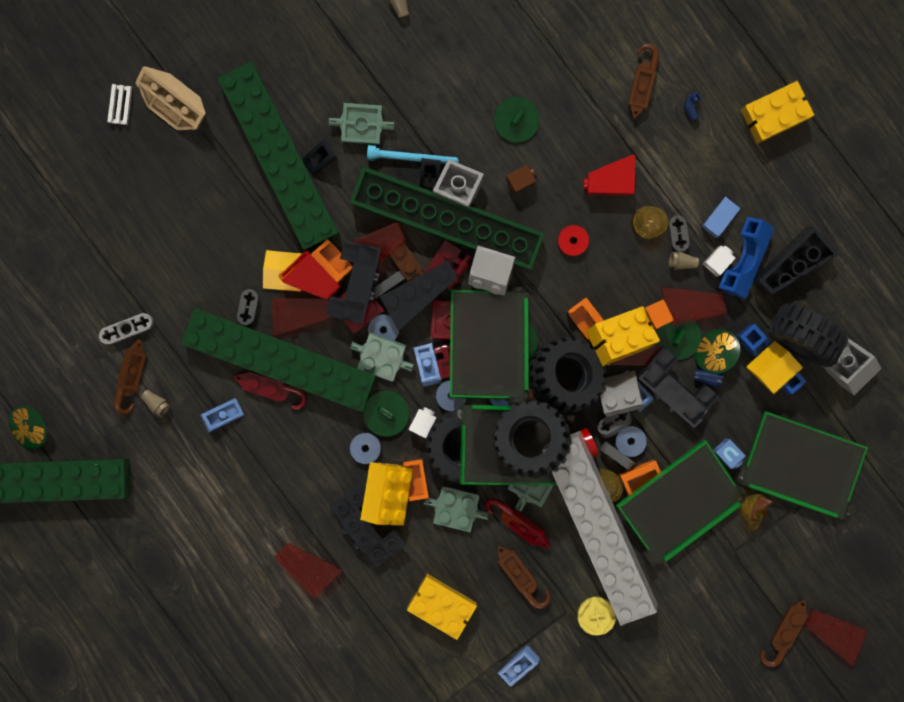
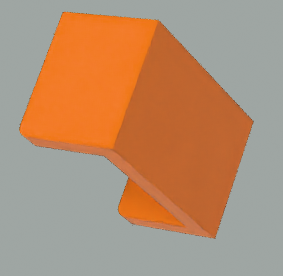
[311,239,353,284]
[566,298,604,342]
[644,299,673,329]
[403,458,429,501]
[618,460,664,496]

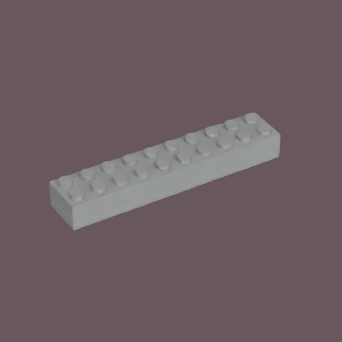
[542,431,658,626]

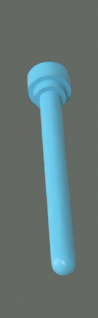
[367,145,459,164]

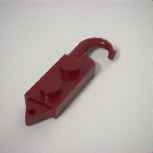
[234,371,307,410]
[485,498,550,548]

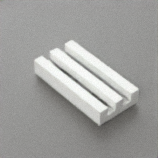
[107,84,133,125]

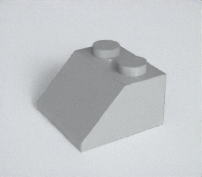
[433,159,484,207]
[468,246,515,296]
[821,338,881,395]
[600,371,644,417]

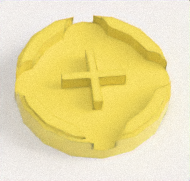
[577,596,616,636]

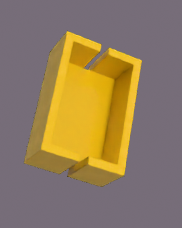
[741,81,814,144]
[586,306,660,366]
[360,462,413,525]
[407,574,477,640]

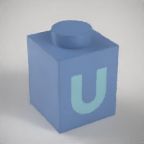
[713,438,745,469]

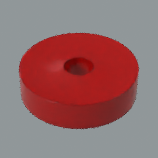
[558,225,589,256]
[578,428,599,458]

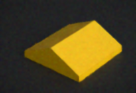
[263,250,302,292]
[746,341,803,394]

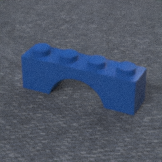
[719,217,775,299]
[736,324,807,394]

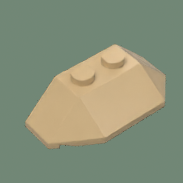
[135,67,206,130]

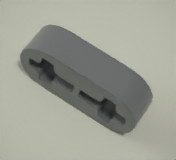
[668,215,689,252]
[372,271,405,299]
[237,289,259,325]
[597,412,632,438]
[600,442,635,470]

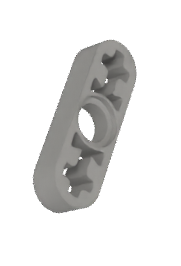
[99,313,154,345]

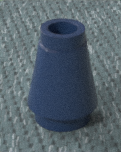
[694,369,723,388]

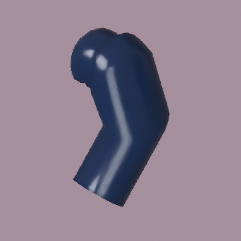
[684,92,701,122]

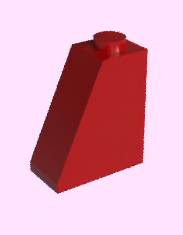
[583,155,635,196]
[278,250,340,299]

